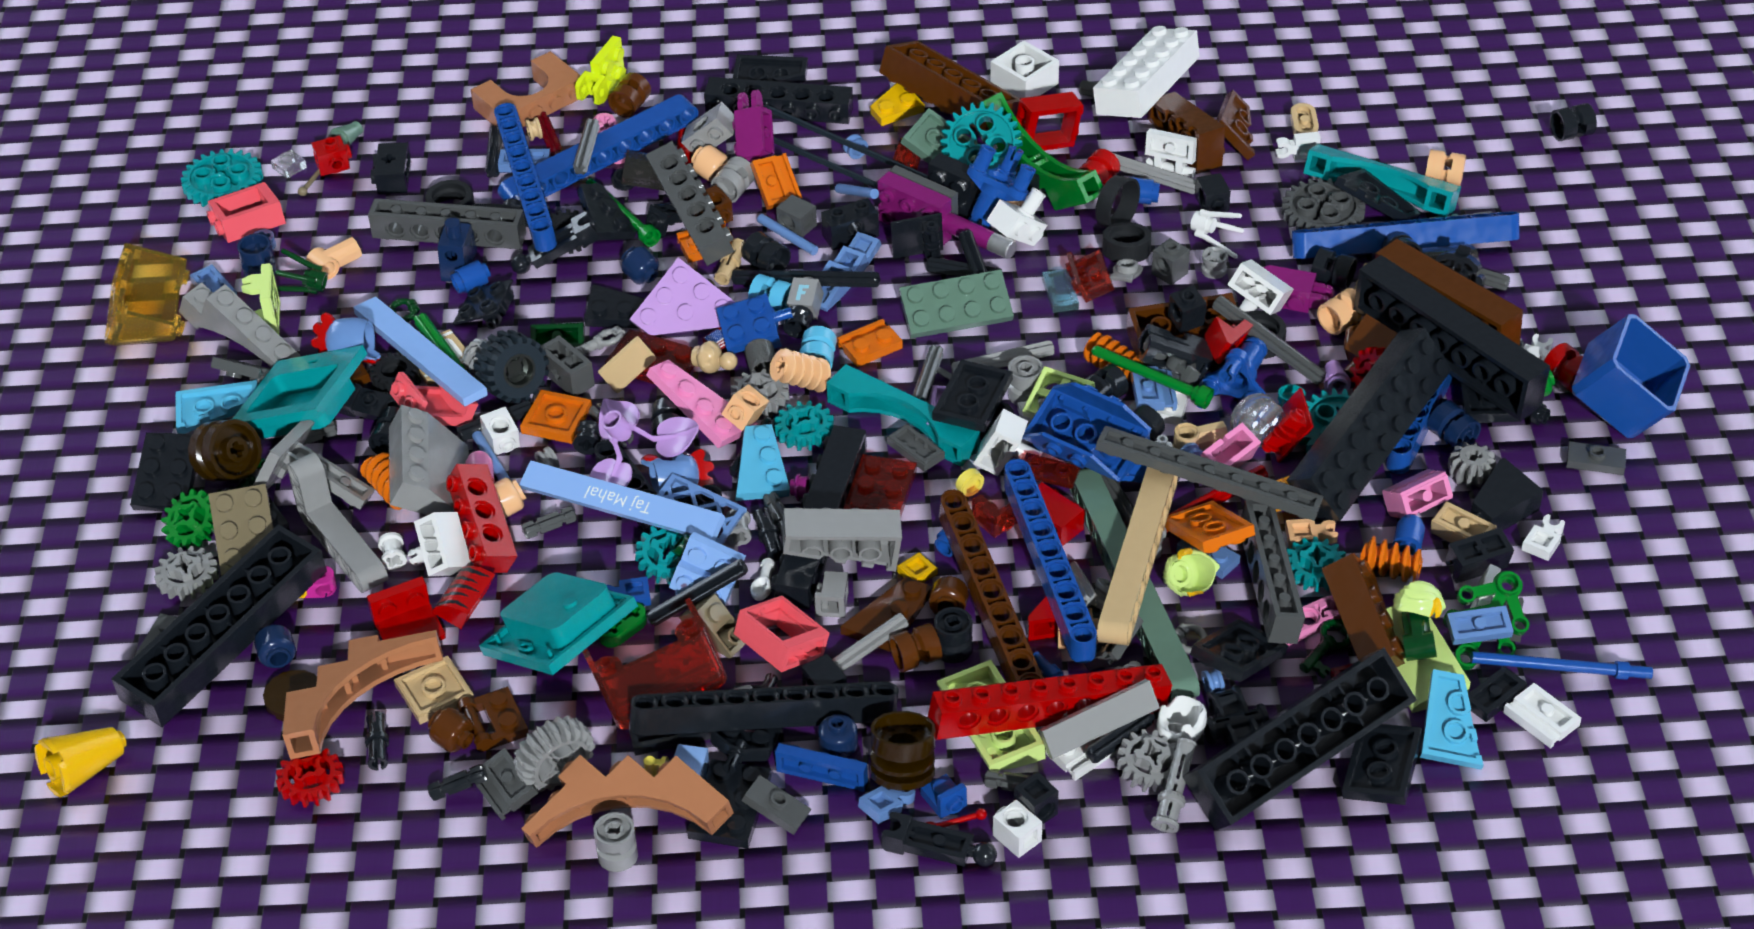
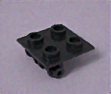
[890,213,943,260]
[453,279,514,329]

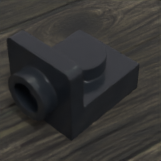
[645,202,682,237]

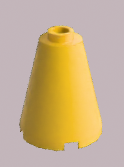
[34,727,127,797]

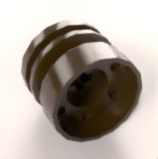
[870,711,936,791]

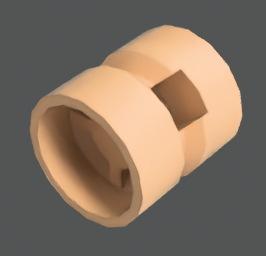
[1425,149,1466,186]
[1317,288,1364,335]

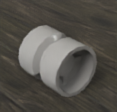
[711,156,755,203]
[1008,355,1043,405]
[593,812,638,872]

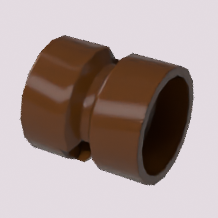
[608,73,651,117]
[889,623,942,672]

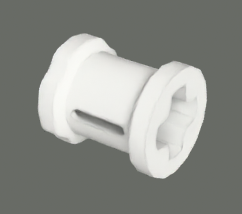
[378,532,407,570]

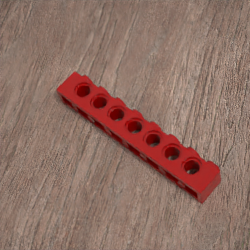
[928,664,1172,740]

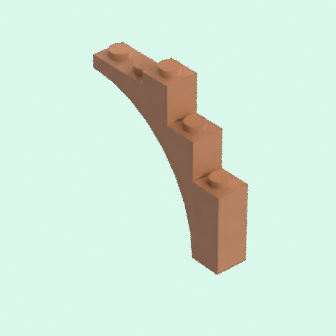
[282,630,443,759]
[521,755,734,848]

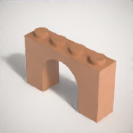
[471,51,583,128]

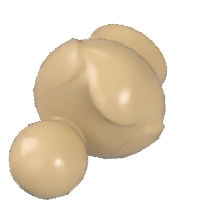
[691,341,738,374]

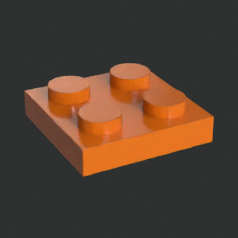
[520,389,592,444]

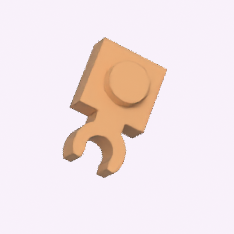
[1285,519,1338,549]

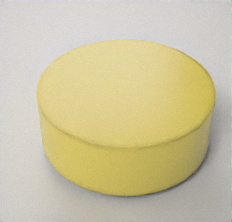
[956,468,984,497]

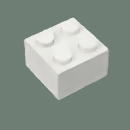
[990,41,1059,98]

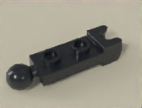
[511,211,600,274]
[339,382,400,421]
[881,812,997,867]

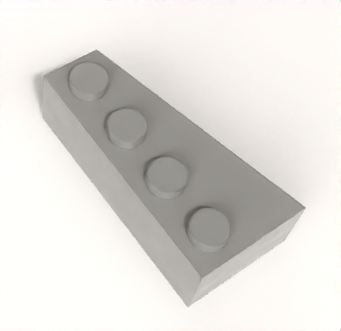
[782,507,902,572]

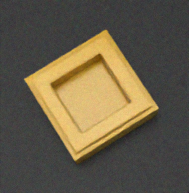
[897,552,938,583]

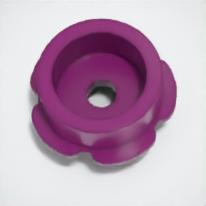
[790,474,810,501]

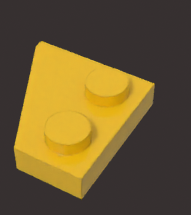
[870,83,925,126]

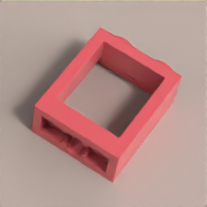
[206,182,286,243]
[734,596,830,672]

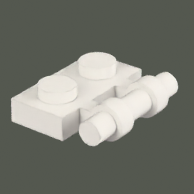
[1145,128,1197,178]

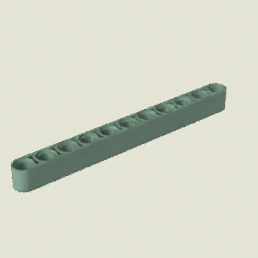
[1067,468,1200,703]

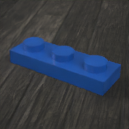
[775,743,868,792]

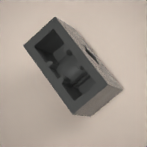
[540,335,595,396]

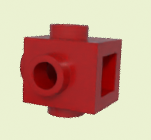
[311,135,352,176]

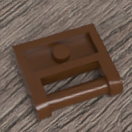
[457,686,529,752]

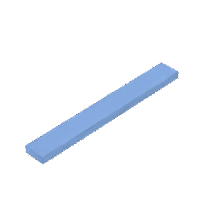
[353,296,488,406]

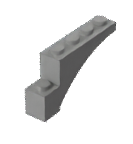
[179,282,301,368]

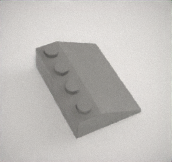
[389,405,469,515]

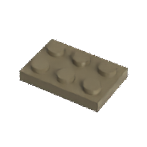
[208,484,274,576]

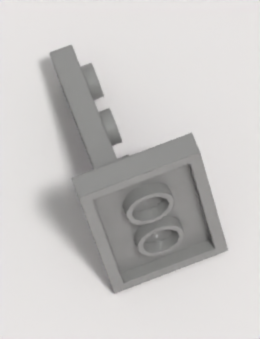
[253,420,375,510]

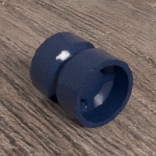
[237,234,277,277]
[1427,400,1481,448]

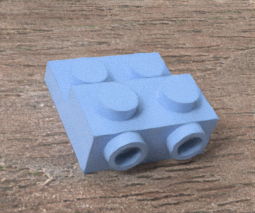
[669,532,746,606]

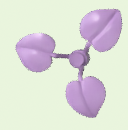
[589,398,699,487]

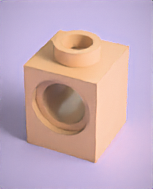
[721,384,769,431]

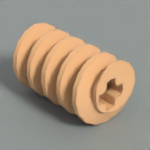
[770,348,831,393]

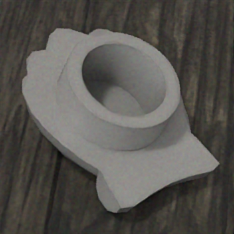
[1110,259,1143,283]

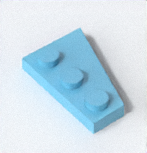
[176,380,258,434]
[735,424,790,501]
[1420,669,1484,770]

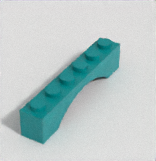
[1303,144,1461,217]
[826,364,980,467]

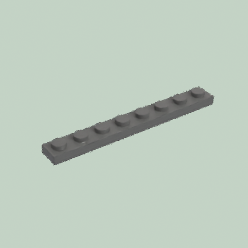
[1095,426,1324,521]

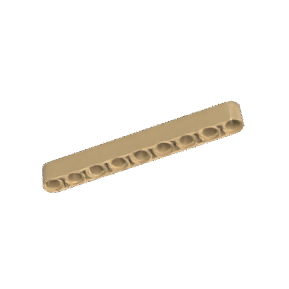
[1097,467,1178,646]

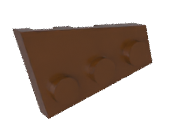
[1216,90,1255,161]
[840,577,932,652]

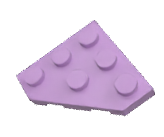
[629,257,736,337]

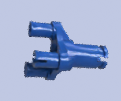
[967,144,1036,230]
[1195,337,1268,423]

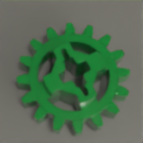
[161,489,214,549]

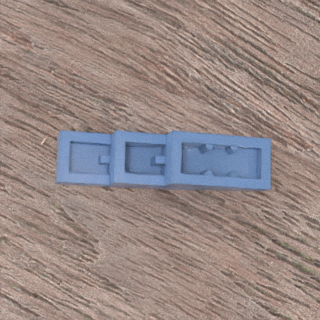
[820,232,882,312]

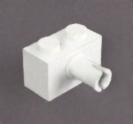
[986,187,1048,246]
[1228,259,1294,315]
[973,409,1042,476]
[408,512,472,576]

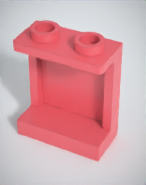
[390,372,478,426]

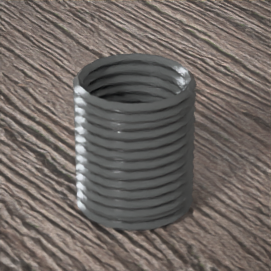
[744,339,775,374]

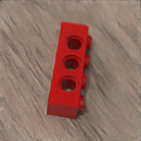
[446,464,518,573]

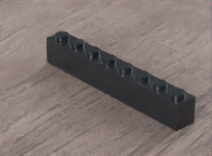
[771,425,867,609]

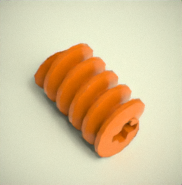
[1083,332,1144,383]
[360,453,402,510]
[1360,536,1423,583]

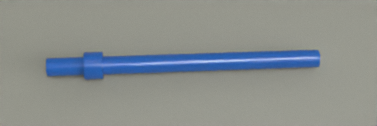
[1470,651,1653,680]

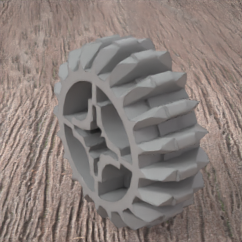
[513,715,595,792]

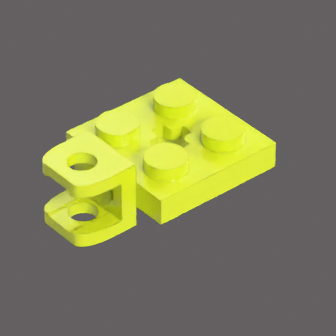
[575,35,626,105]

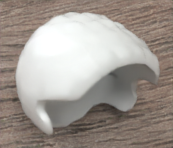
[1156,696,1207,744]

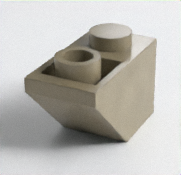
[679,594,745,658]

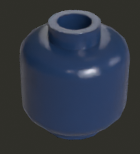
[621,246,659,285]
[254,625,296,668]
[818,714,858,758]

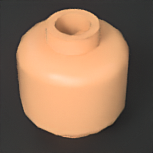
[691,145,728,182]
[494,477,527,519]

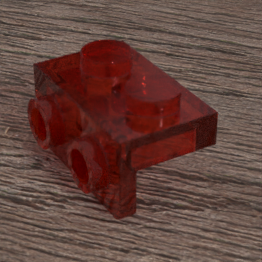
[1065,250,1115,302]

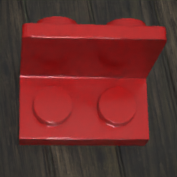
[367,576,446,641]

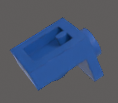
[920,774,967,819]

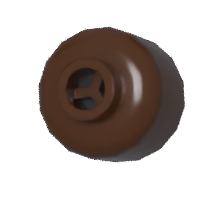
[929,576,969,615]
[428,707,474,753]

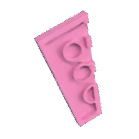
[646,360,759,448]

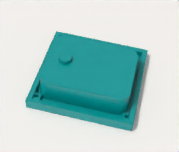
[232,345,368,439]
[479,572,638,675]

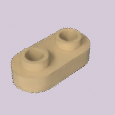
[1290,103,1319,135]

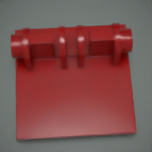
[1262,388,1314,463]

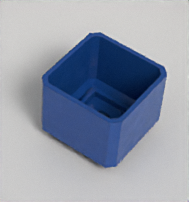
[1572,314,1690,438]

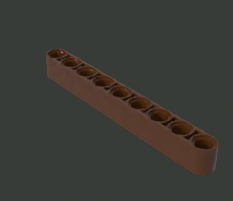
[939,489,1043,683]

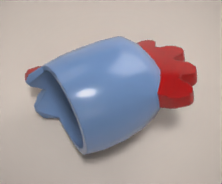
[311,312,381,365]
[641,449,714,495]

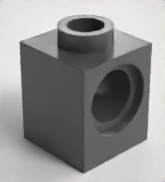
[776,195,817,238]
[1152,238,1190,285]

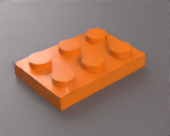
[1165,501,1255,553]

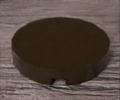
[263,670,317,721]

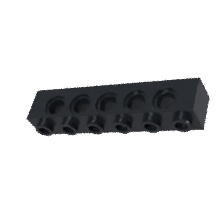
[704,77,853,124]

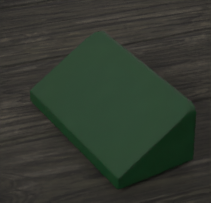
[530,322,585,348]

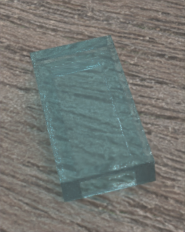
[1042,269,1079,313]

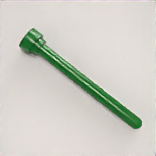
[586,178,661,247]
[1091,346,1214,409]

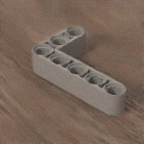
[287,452,388,593]

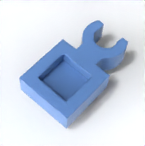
[858,786,916,824]

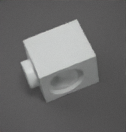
[480,407,520,455]
[993,800,1042,858]

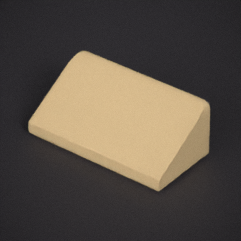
[598,336,656,393]
[1431,501,1497,543]

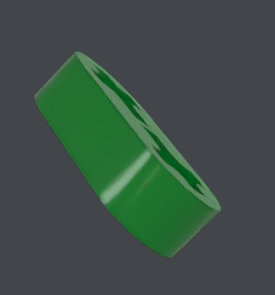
[599,603,647,648]

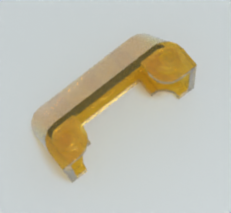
[104,243,190,346]

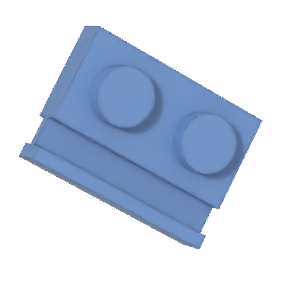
[1130,366,1178,411]

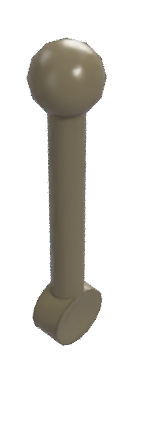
[298,170,320,196]

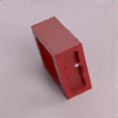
[1016,92,1084,151]

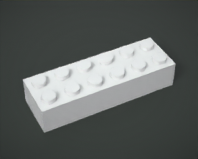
[1093,26,1200,118]

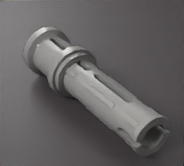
[1151,738,1197,833]

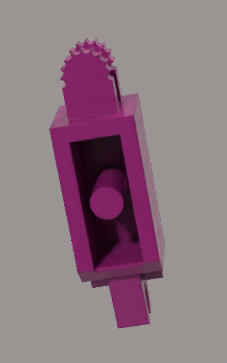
[733,90,775,163]
[1263,265,1335,313]

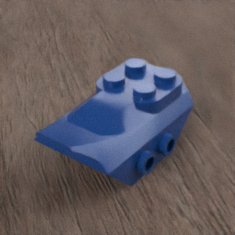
[1022,382,1152,483]

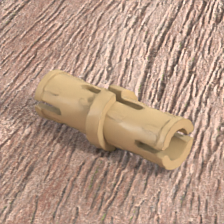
[714,238,745,285]

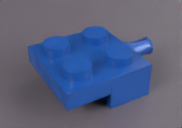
[716,293,793,354]

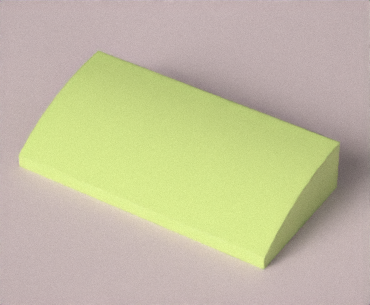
[1387,606,1471,713]
[937,659,1046,770]

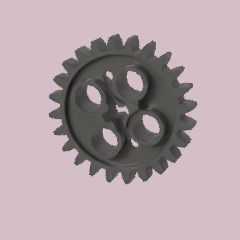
[1281,178,1365,230]

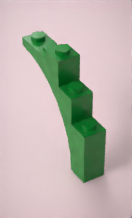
[978,92,1103,211]

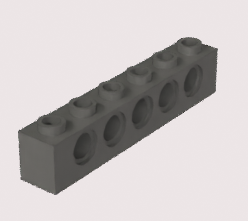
[646,141,734,266]
[368,198,526,249]
[1241,500,1305,644]

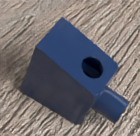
[438,218,477,282]

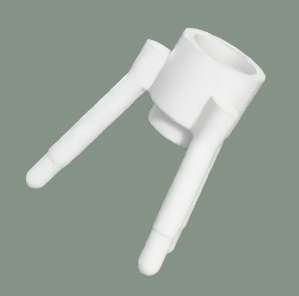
[1190,209,1244,259]

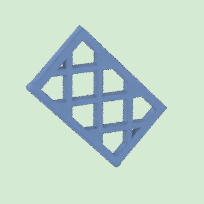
[657,473,747,545]

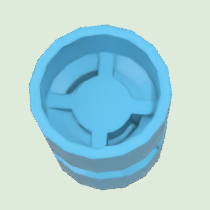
[748,274,792,311]
[800,326,837,369]

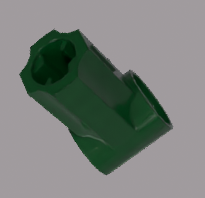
[1402,612,1437,661]

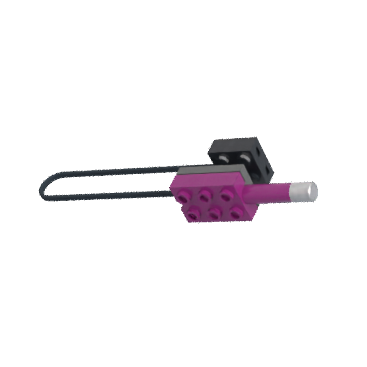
[763,105,1017,259]

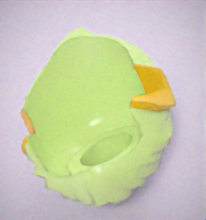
[1162,548,1220,597]
[1392,580,1446,619]

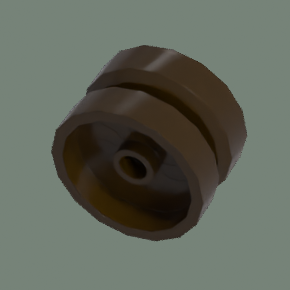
[188,419,262,482]

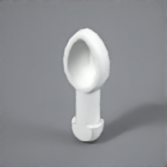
[750,558,775,601]

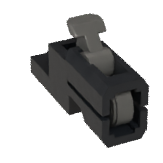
[1138,324,1225,385]

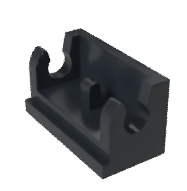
[1446,527,1514,584]

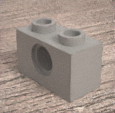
[681,102,734,154]

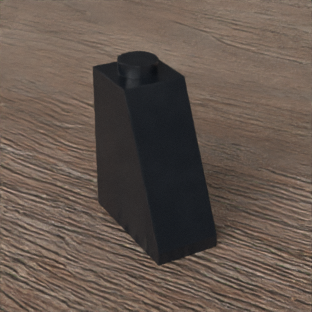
[1471,458,1544,530]

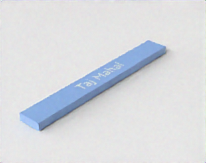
[519,460,726,541]

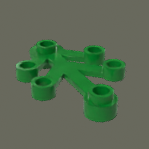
[1443,571,1530,670]

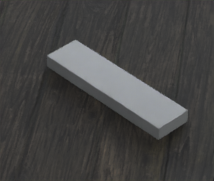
[1039,679,1160,759]

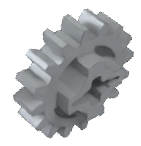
[730,369,790,417]
[154,546,219,601]
[1116,729,1183,793]

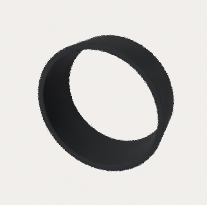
[1096,175,1140,227]

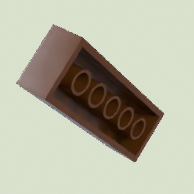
[879,40,1020,132]
[1375,239,1523,345]

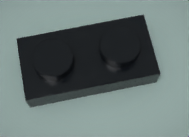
[1468,666,1527,722]

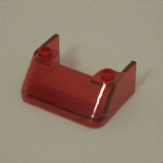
[582,598,727,730]

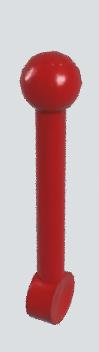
[926,808,987,827]

